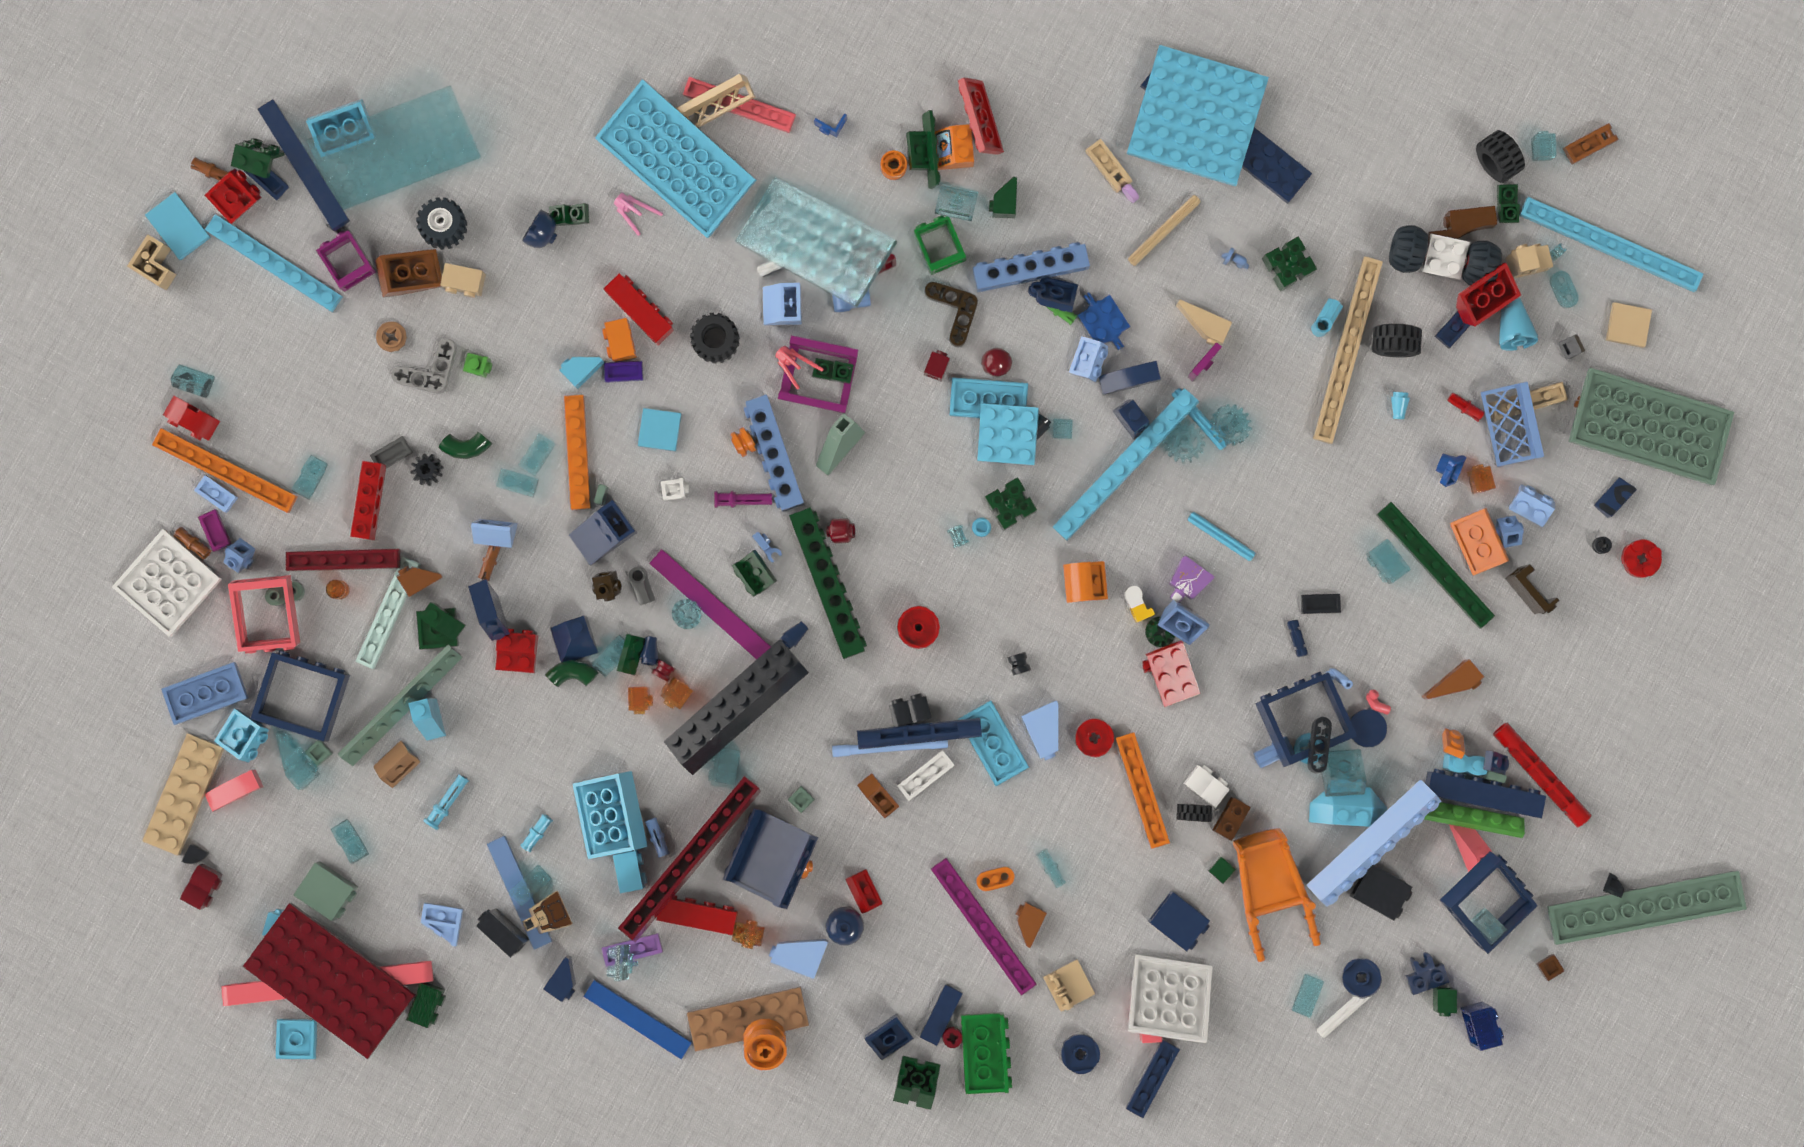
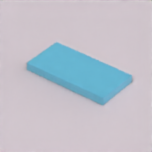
[949,377,1028,418]
[958,701,1029,786]

